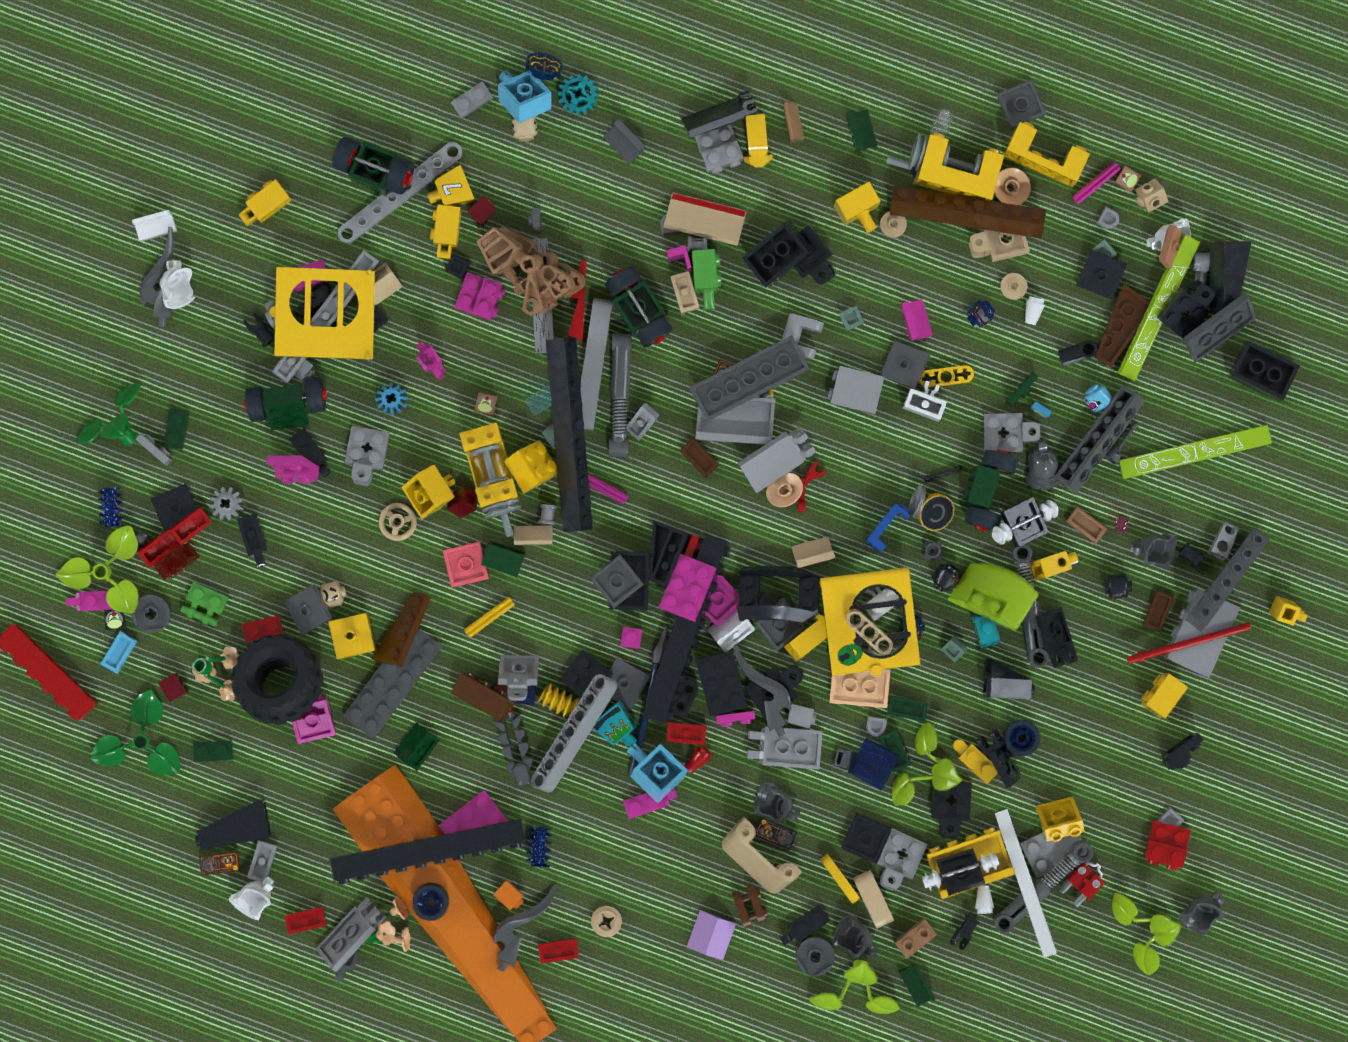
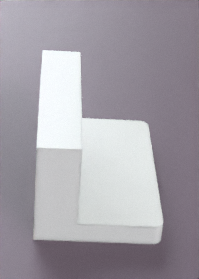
[132,210,177,242]
[707,608,755,653]

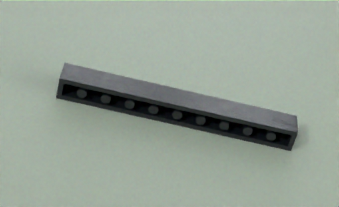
[546,338,593,532]
[642,534,731,725]
[329,819,526,885]

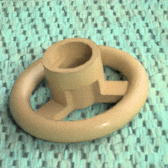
[379,503,417,541]

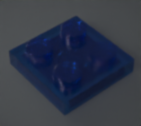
[848,738,900,791]

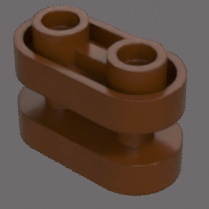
[732,885,768,929]

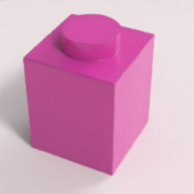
[620,627,642,649]

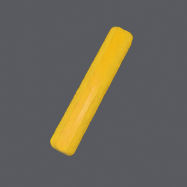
[464,597,515,637]

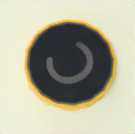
[917,493,954,531]

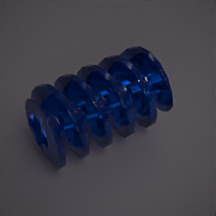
[98,488,124,527]
[526,827,552,867]

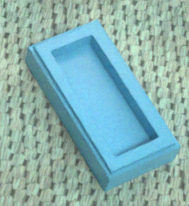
[101,631,137,674]

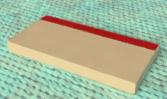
[664,193,746,246]

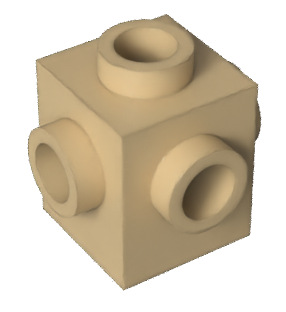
[1135,179,1168,213]

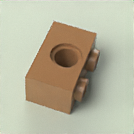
[893,918,937,959]

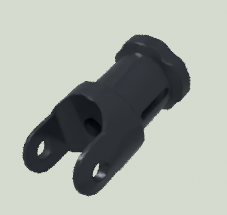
[243,313,275,348]
[1177,542,1213,575]
[950,914,980,950]

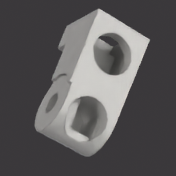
[1207,521,1239,561]

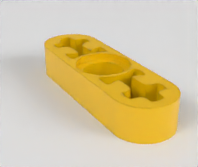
[919,365,974,388]
[820,854,860,904]

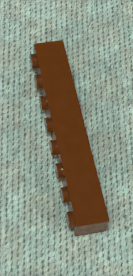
[890,186,1046,239]

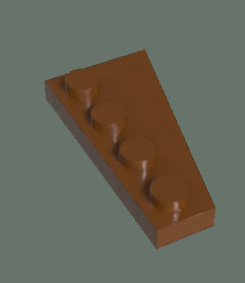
[1094,284,1150,368]
[371,592,431,667]

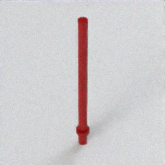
[1126,622,1251,664]

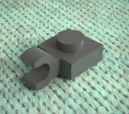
[335,951,360,982]

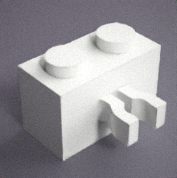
[903,381,947,422]
[865,587,899,622]

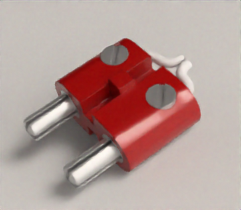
[1059,862,1105,907]

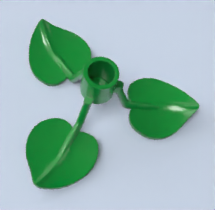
[76,382,142,446]
[90,690,180,775]

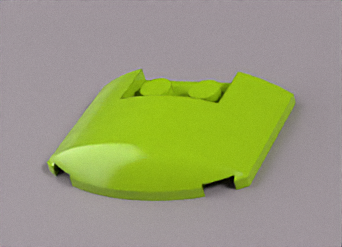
[948,563,1038,631]

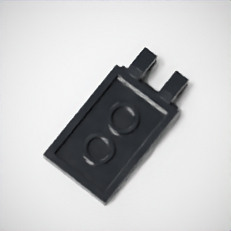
[681,91,757,138]

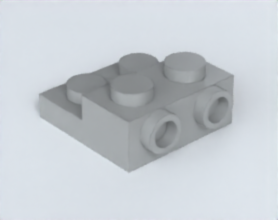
[695,124,744,174]

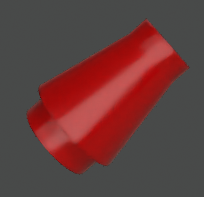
[684,745,712,773]

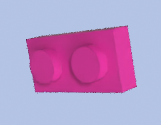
[716,711,755,727]

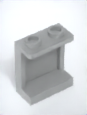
[827,366,884,415]

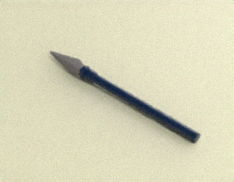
[628,626,668,775]

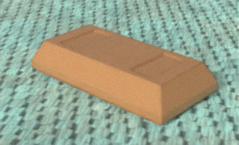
[1065,506,1107,544]

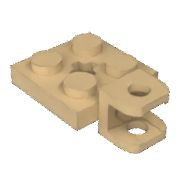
[969,229,1030,262]

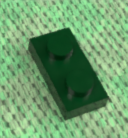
[164,408,190,450]
[886,695,928,722]
[879,729,912,773]
[193,740,233,762]

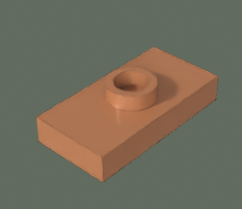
[1159,225,1182,268]

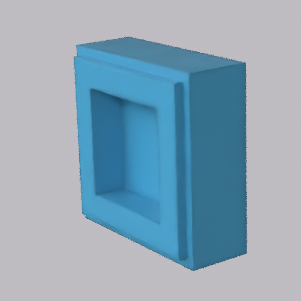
[1030,402,1051,419]

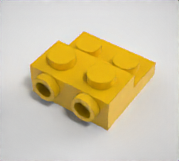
[1036,796,1084,842]

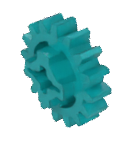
[558,74,599,116]

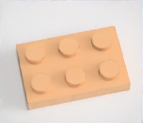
[829,669,890,708]

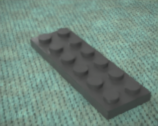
[689,335,810,422]
[343,628,443,739]

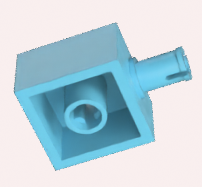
[498,70,551,123]
[627,743,688,803]

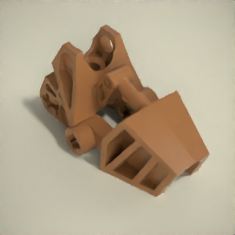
[476,226,586,317]

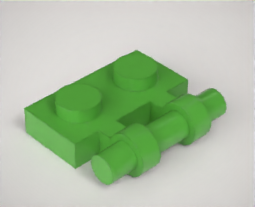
[180,582,229,627]

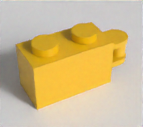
[238,179,292,226]
[430,205,462,259]
[952,739,998,784]

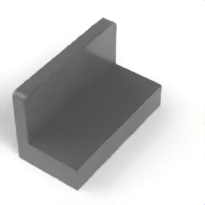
[603,119,645,164]

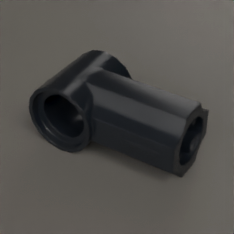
[297,285,331,319]
[1058,340,1097,366]

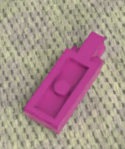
[66,591,113,611]
[623,790,677,819]

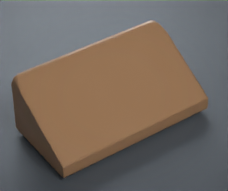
[783,102,804,143]

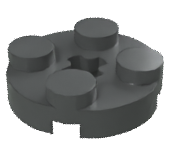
[131,595,171,633]
[796,937,835,976]

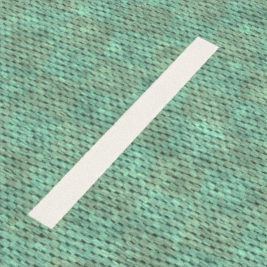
[995,809,1057,958]

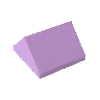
[687,910,736,960]

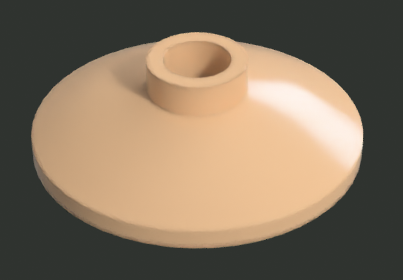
[994,168,1031,205]
[766,473,803,507]

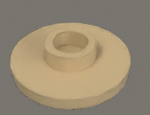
[880,212,907,238]
[1000,273,1027,300]

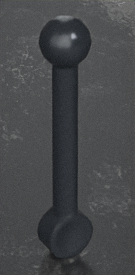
[924,465,963,482]

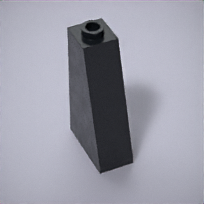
[1210,241,1251,312]
[195,799,272,850]

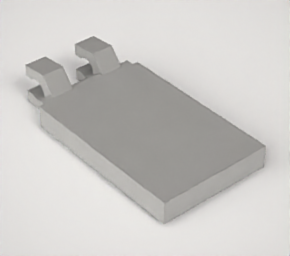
[738,427,816,493]
[746,726,823,769]
[316,897,386,972]

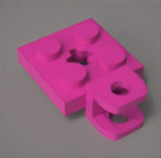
[415,342,446,382]

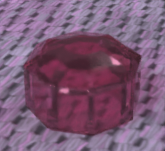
[1114,515,1128,534]

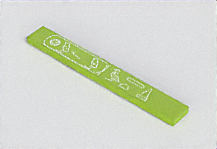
[1117,234,1200,381]
[1118,425,1272,479]

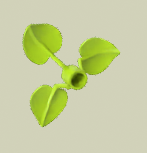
[56,526,139,614]
[892,721,962,806]
[1112,893,1181,975]
[809,960,900,1014]

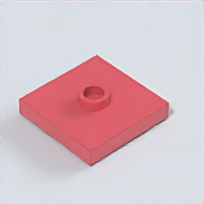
[443,541,489,588]

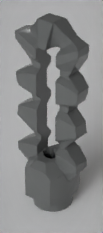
[494,712,533,787]

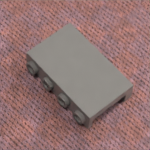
[695,394,775,445]
[1164,588,1240,678]

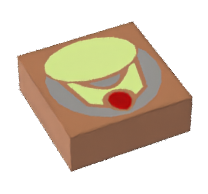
[1115,166,1141,193]
[474,392,497,415]

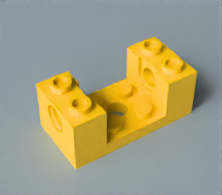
[1004,122,1090,187]

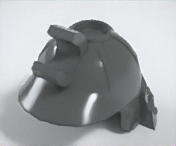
[1025,440,1060,490]
[1130,533,1177,569]
[753,781,801,824]
[1179,891,1225,935]
[833,914,879,958]

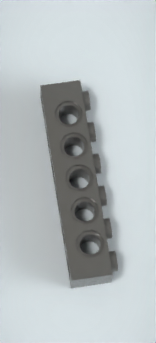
[1055,385,1144,494]
[1185,527,1270,632]

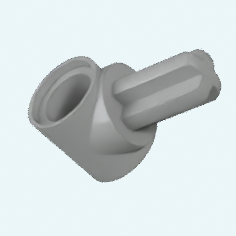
[1190,252,1210,285]

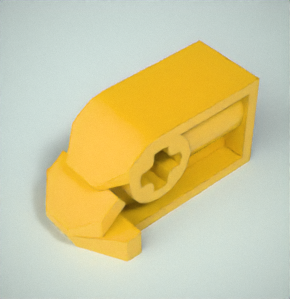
[744,114,773,168]
[784,614,827,662]

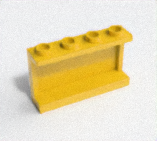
[926,827,1015,899]

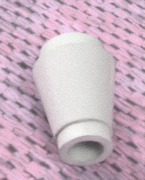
[1025,296,1045,325]
[975,886,994,914]

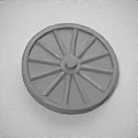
[908,484,926,518]

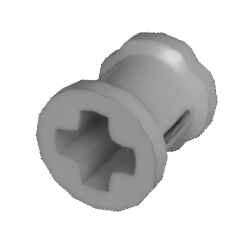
[688,236,707,253]
[538,504,557,525]

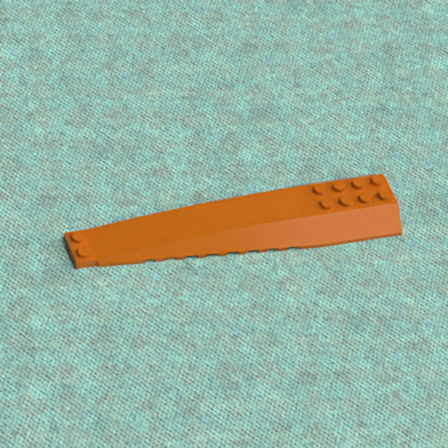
[333,764,557,1042]

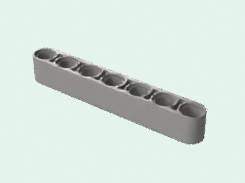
[581,298,613,430]
[531,674,617,792]

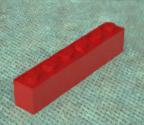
[0,623,99,720]

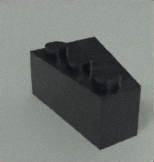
[649,520,691,588]

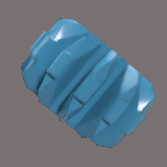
[375,382,408,415]

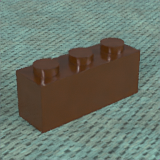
[451,672,515,721]

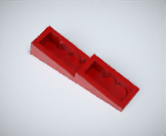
[568,260,587,342]
[136,507,212,568]

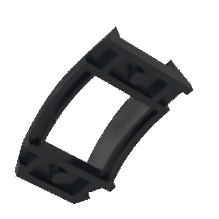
[737,566,820,624]

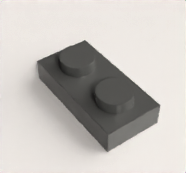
[529,208,542,233]

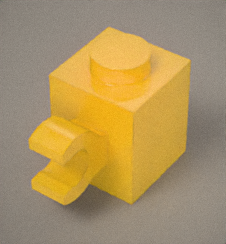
[1269,595,1308,626]

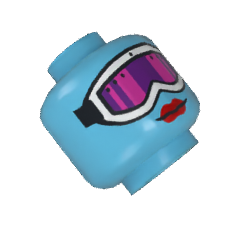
[1084,384,1113,413]

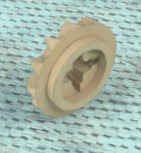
[591,906,622,937]

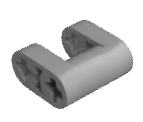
[782,313,824,360]

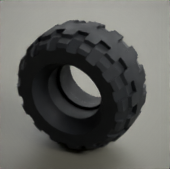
[231,634,323,725]

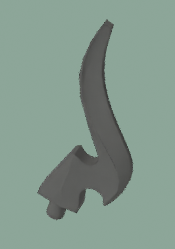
[140,227,174,328]
[734,645,791,737]
[494,884,557,973]

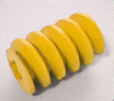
[537,683,579,718]

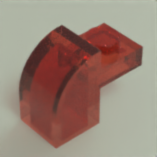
[153,542,200,581]

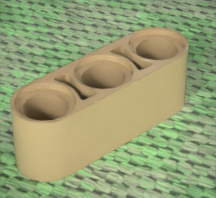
[846,609,893,654]
[853,870,894,929]

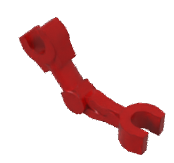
[797,462,826,512]

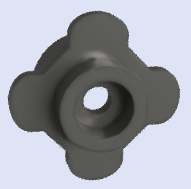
[923,541,942,560]

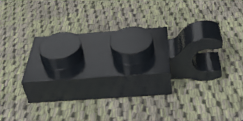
[289,428,331,478]
[237,514,267,568]
[780,904,830,946]

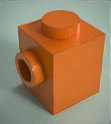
[493,880,524,910]

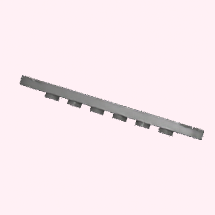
[338,142,463,244]

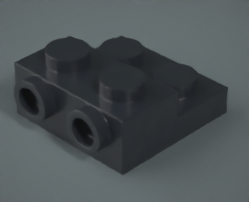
[1162,733,1204,770]

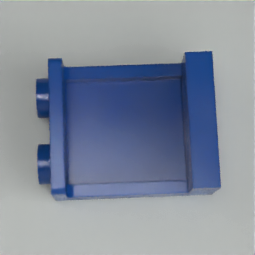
[864,503,911,553]

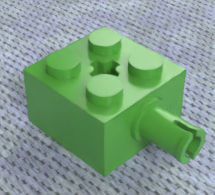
[692,249,721,310]

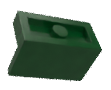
[845,109,878,152]
[481,540,526,577]
[394,722,440,771]
[899,963,936,1007]

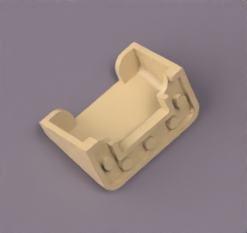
[722,817,802,894]

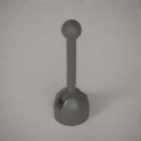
[1105,423,1138,465]

